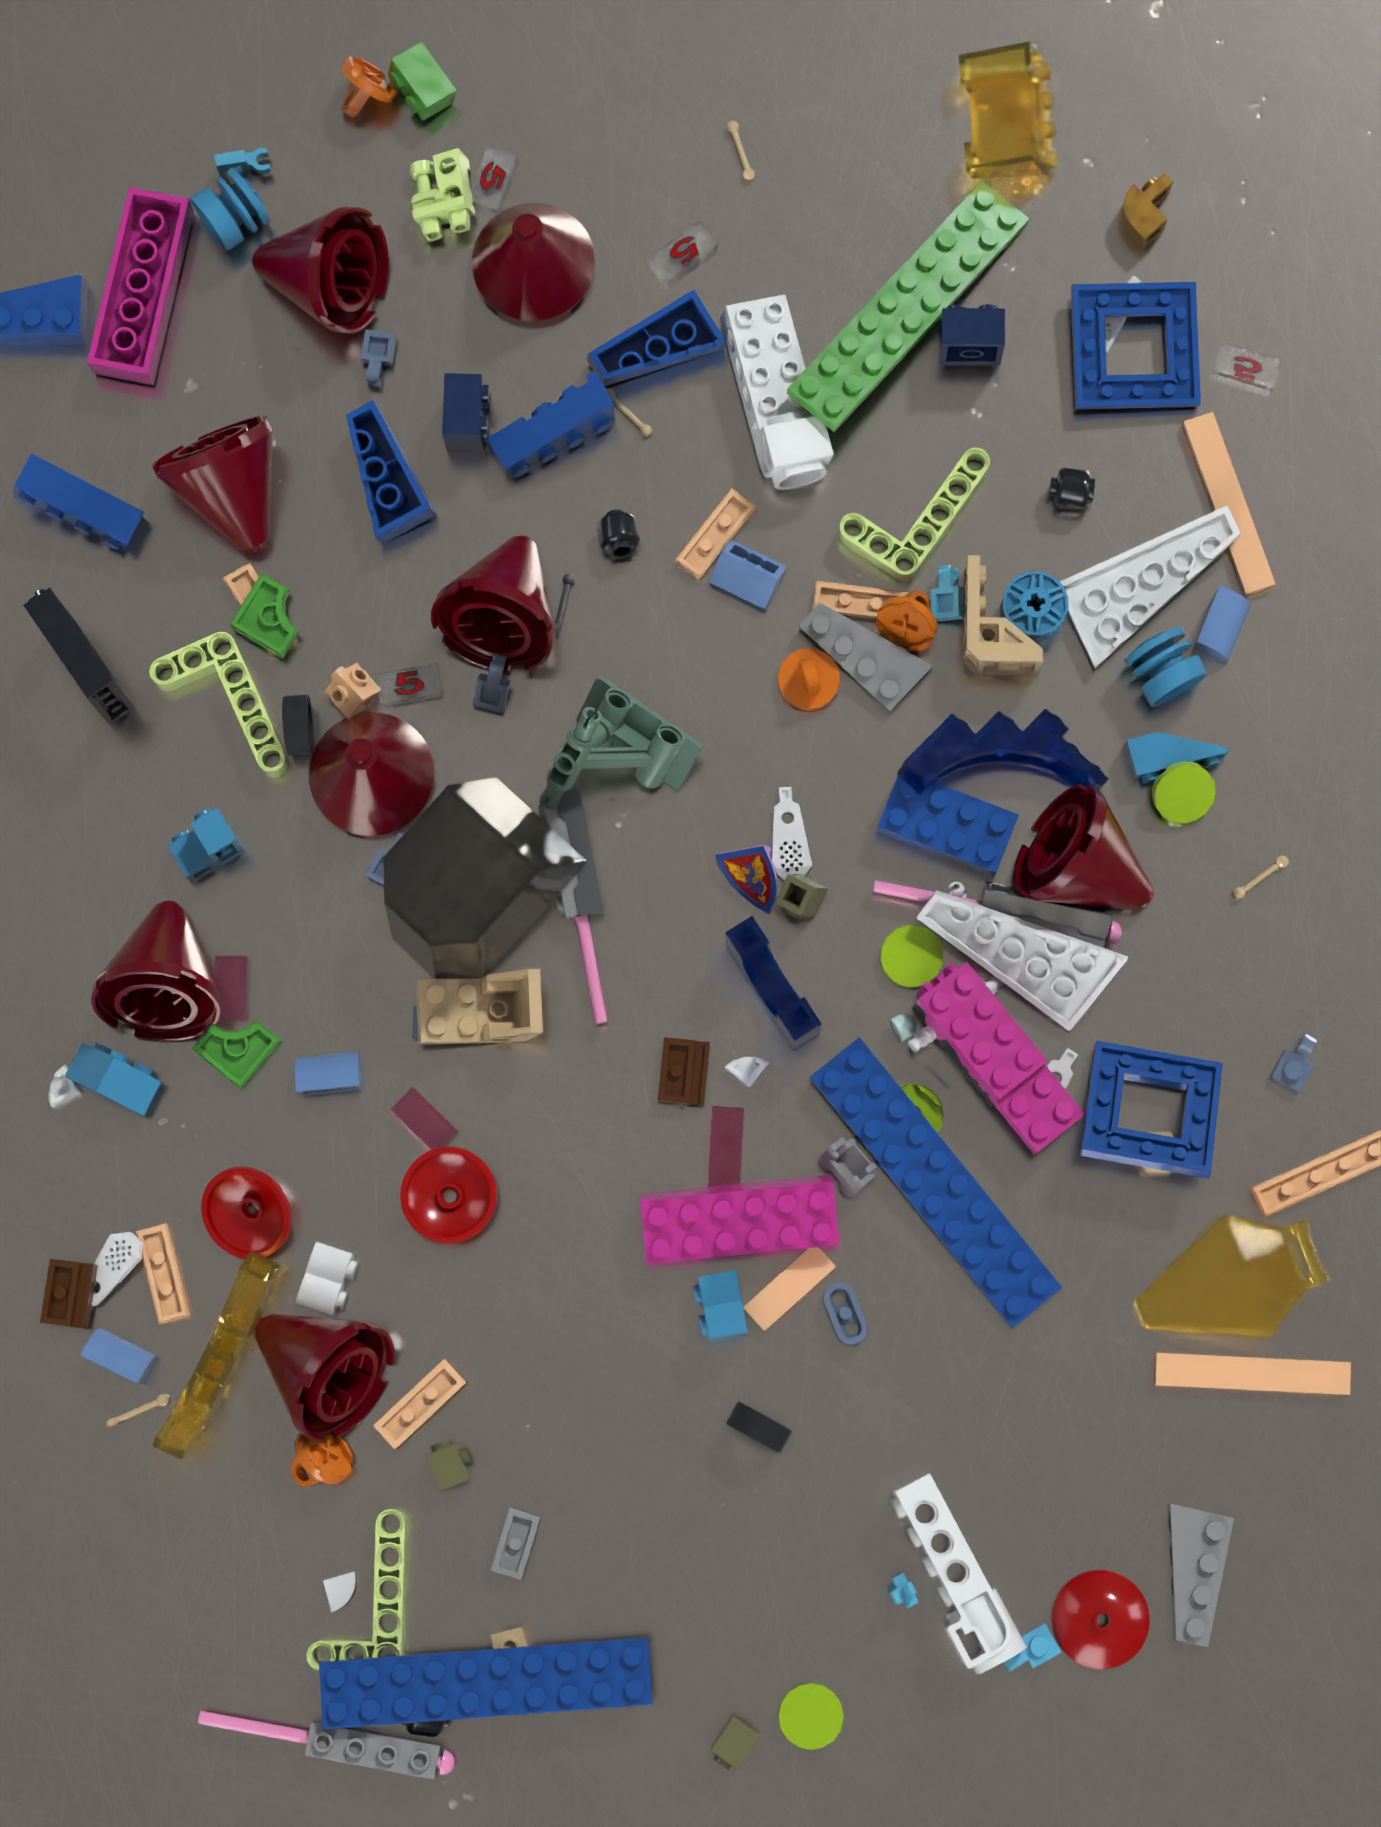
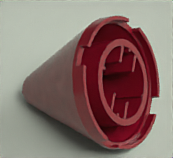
[472,203,595,325]
[252,206,389,333]
[152,416,273,554]
[431,536,556,672]
[309,712,435,838]
[1014,784,1153,910]
[91,900,222,1041]
[255,1314,394,1442]

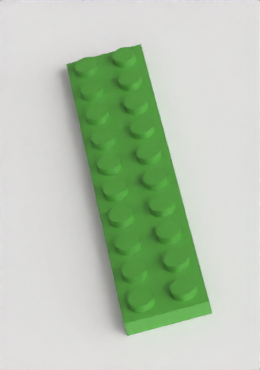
[786,181,1030,432]

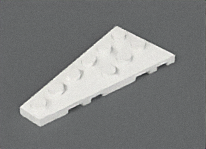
[1060,506,1240,669]
[916,890,1128,1031]

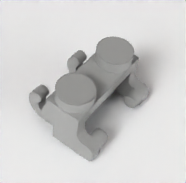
[818,1136,880,1197]

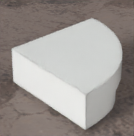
[724,1056,769,1088]
[48,1065,82,1109]
[323,1571,357,1612]

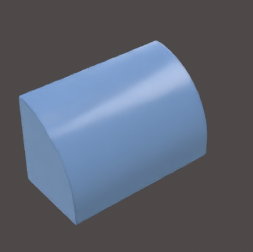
[709,540,787,610]
[1193,585,1251,663]
[294,1051,363,1095]
[80,1328,158,1385]

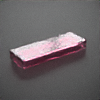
[708,1106,744,1187]

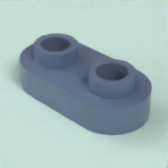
[823,1282,868,1345]

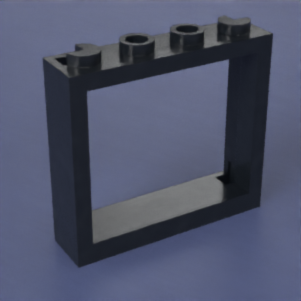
[23,587,134,724]

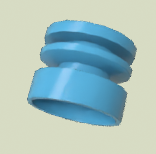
[189,168,270,251]
[999,571,1068,646]
[1124,627,1209,707]

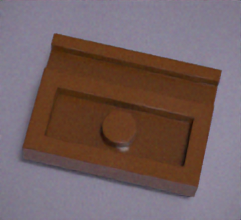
[658,1037,710,1106]
[40,1259,98,1329]

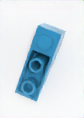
[1124,732,1228,784]

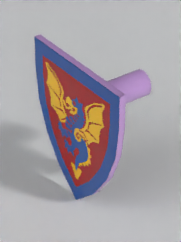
[715,845,778,913]

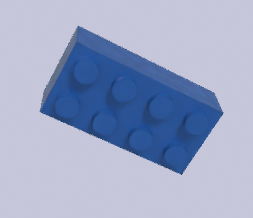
[876,769,1019,879]

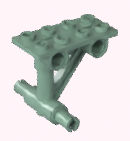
[539,676,703,809]

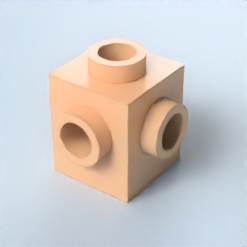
[324,663,382,719]

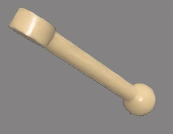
[727,121,755,182]
[606,388,652,437]
[1233,855,1289,899]
[105,1393,169,1428]

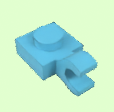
[214,148,271,178]
[930,565,964,622]
[889,1572,919,1608]
[1003,1623,1061,1671]

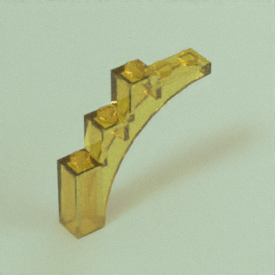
[153,1251,280,1460]

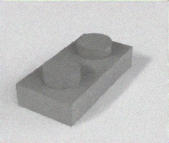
[490,1508,541,1580]

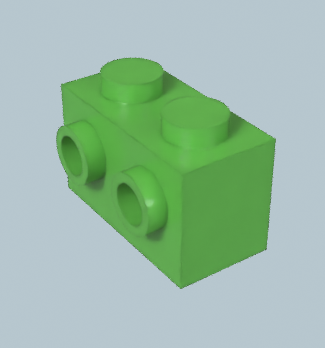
[388,42,457,121]

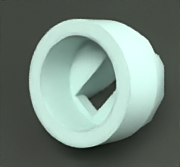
[890,1014,917,1042]

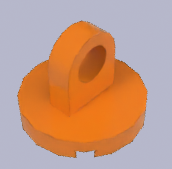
[340,56,398,118]
[876,590,938,652]
[778,648,840,711]
[291,1433,353,1487]

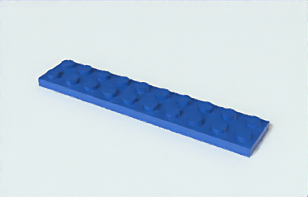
[809,1037,1062,1328]
[319,1637,653,1729]

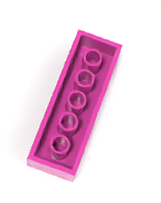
[87,187,194,385]
[640,1175,839,1264]

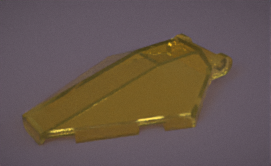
[1136,1214,1331,1337]

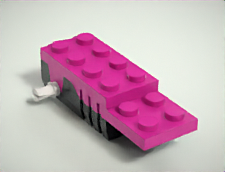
[908,962,1086,1155]

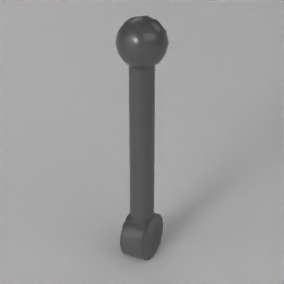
[554,574,575,637]

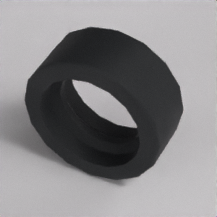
[282,695,314,756]
[726,1401,792,1453]

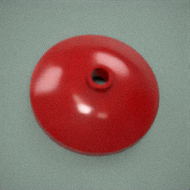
[400,1147,497,1244]
[201,1166,292,1260]
[1051,1570,1150,1669]

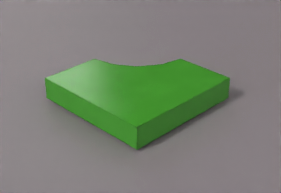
[229,573,299,659]
[192,1020,282,1090]

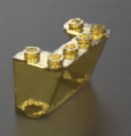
[959,41,1058,179]

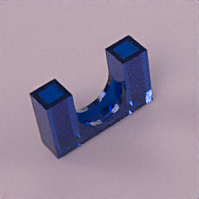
[725,916,822,1050]

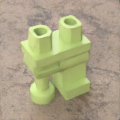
[409,148,475,241]

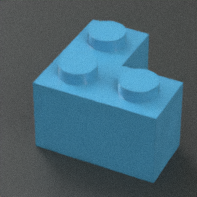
[167,808,244,883]
[64,1042,161,1116]
[693,1270,748,1342]

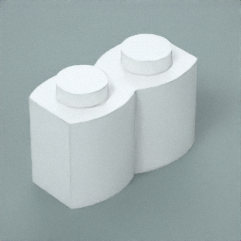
[295,1242,358,1316]

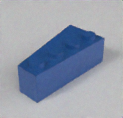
[0,274,88,345]
[587,290,727,386]
[487,371,615,478]
[346,400,437,544]
[12,453,144,550]

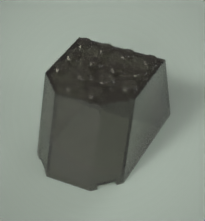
[383,778,588,979]

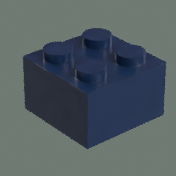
[939,304,1005,364]
[442,373,492,452]

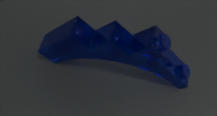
[897,708,1109,795]

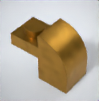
[1121,173,1173,249]

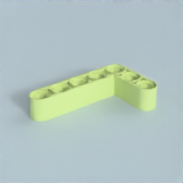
[839,448,990,582]
[149,632,289,778]
[306,1509,408,1670]

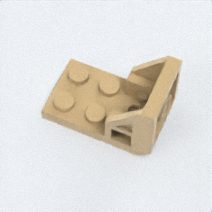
[963,555,1043,675]
[416,969,543,1044]

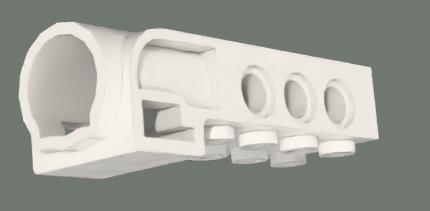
[720,294,834,490]
[891,1473,1027,1674]

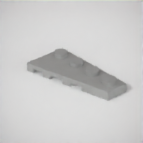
[798,603,933,712]
[1169,1504,1234,1647]

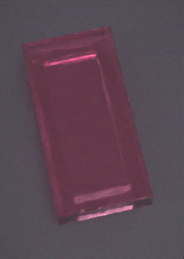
[214,956,248,1020]
[390,1087,458,1150]

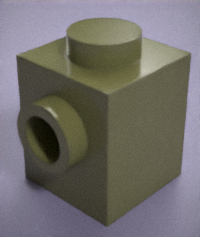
[775,874,828,919]
[425,1440,472,1492]
[711,1715,760,1770]

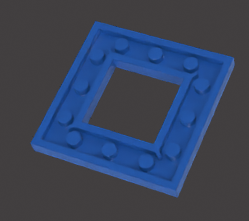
[1071,282,1201,409]
[1080,1041,1223,1179]

